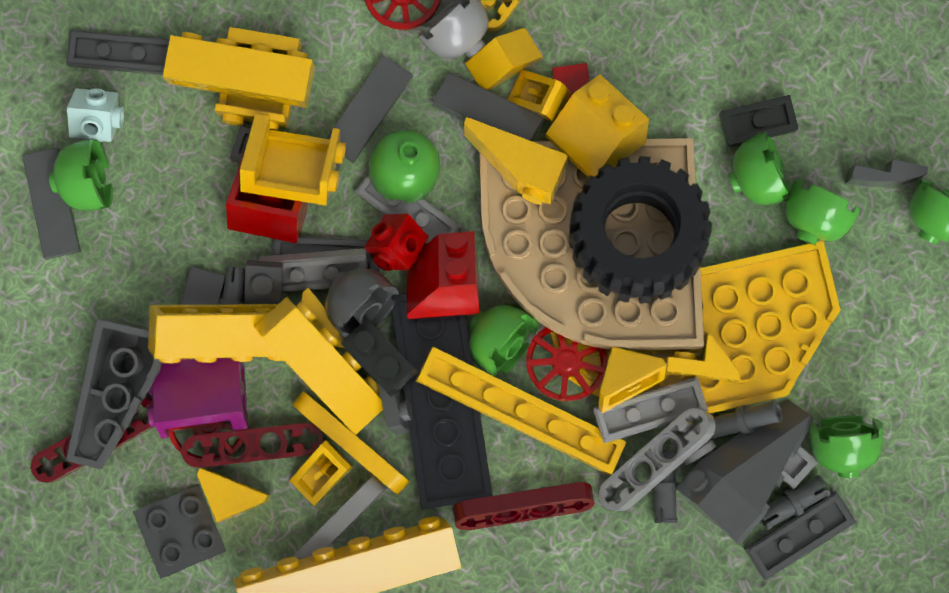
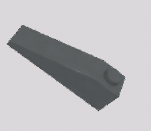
[66,318,162,469]
[676,400,814,544]

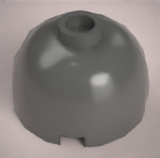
[325,268,398,338]

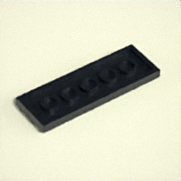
[391,293,493,510]

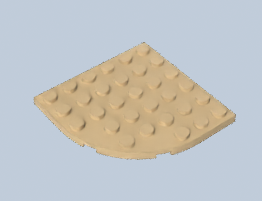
[480,138,704,350]

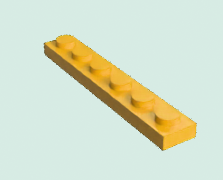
[415,347,626,475]

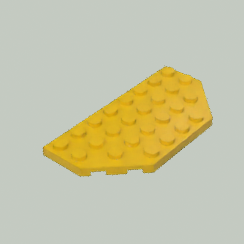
[550,241,840,414]

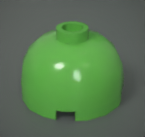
[368,130,440,203]
[728,131,791,206]
[49,139,113,212]
[909,178,949,245]
[785,180,860,246]
[469,304,538,378]
[809,415,883,478]

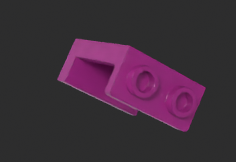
[148,357,248,439]

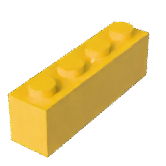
[163,32,315,108]
[254,297,383,435]
[148,304,284,363]

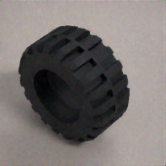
[569,156,712,304]

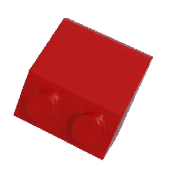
[226,148,308,244]
[407,231,480,319]

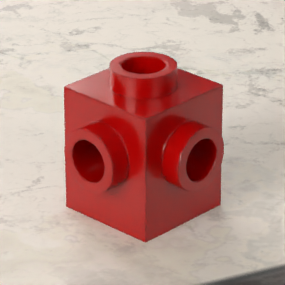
[364,214,429,271]

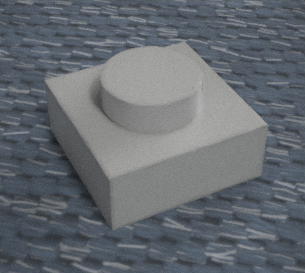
[782,446,818,489]

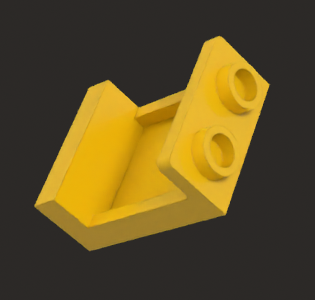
[214,27,303,131]
[240,114,346,206]

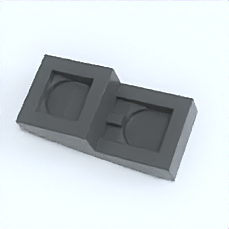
[845,159,928,187]

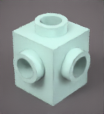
[67,88,124,142]

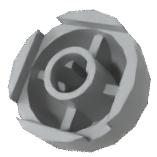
[417,0,489,59]

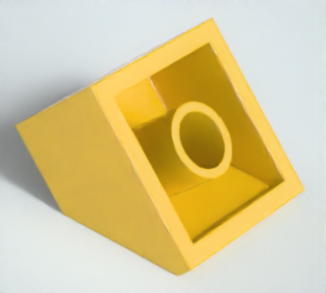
[546,74,649,178]

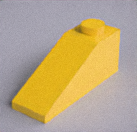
[464,117,568,205]

